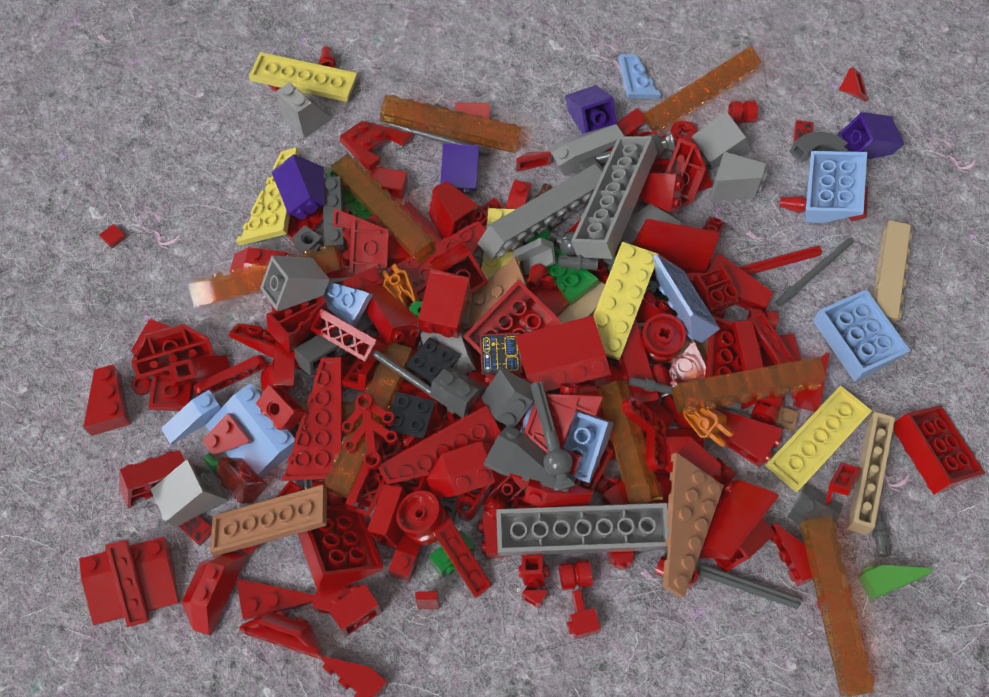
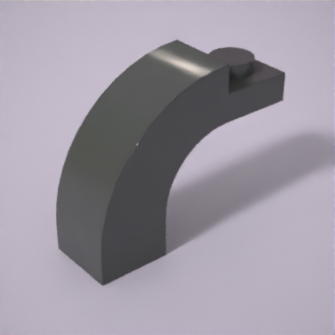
[789,132,849,163]

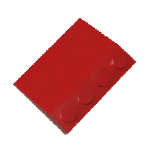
[631,218,720,273]
[463,279,561,354]
[515,315,611,392]
[705,315,761,410]
[893,405,985,495]
[699,480,779,559]
[298,505,384,592]
[79,537,179,626]

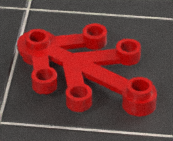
[342,393,398,470]

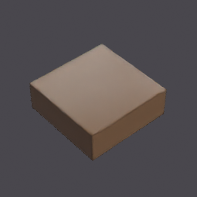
[774,407,799,432]

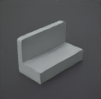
[513,238,556,275]

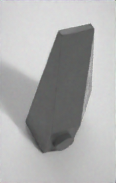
[484,426,576,492]

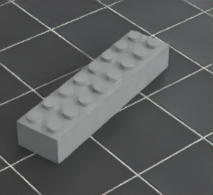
[571,136,657,259]
[478,164,602,261]
[496,503,669,556]

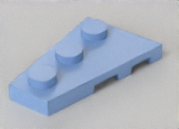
[618,54,661,99]
[322,282,373,327]

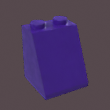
[565,85,617,134]
[838,112,904,159]
[440,143,480,194]
[272,154,325,220]

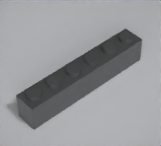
[295,310,380,376]

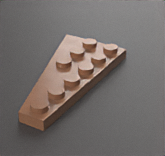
[463,257,527,333]
[663,453,724,598]

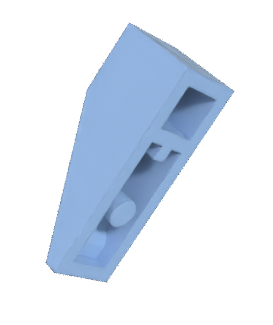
[161,390,221,445]

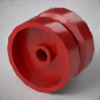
[641,313,686,363]
[396,490,449,545]

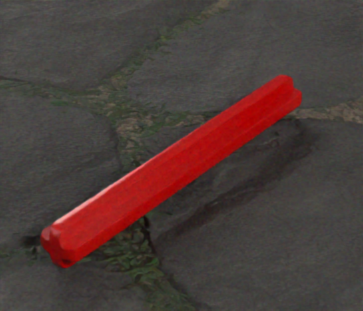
[739,245,822,275]

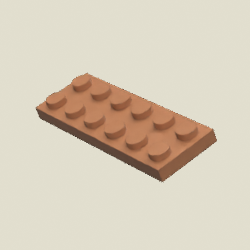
[210,485,327,556]

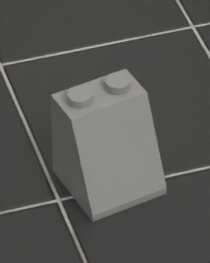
[276,82,331,138]
[691,112,751,169]
[709,152,768,201]
[623,204,682,243]
[260,256,330,311]
[420,328,476,374]
[151,459,228,526]

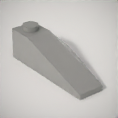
[548,124,624,176]

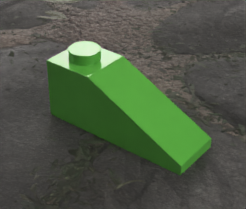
[858,565,932,601]

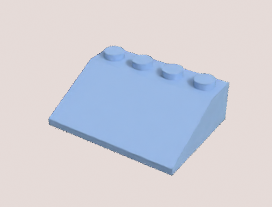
[805,151,867,223]
[653,254,720,343]
[813,289,910,382]
[205,383,295,485]
[520,401,614,483]

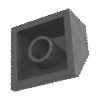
[430,367,486,417]
[481,367,534,428]
[787,483,843,538]

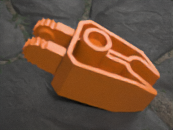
[382,264,419,309]
[682,399,734,446]

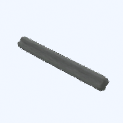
[698,563,801,609]

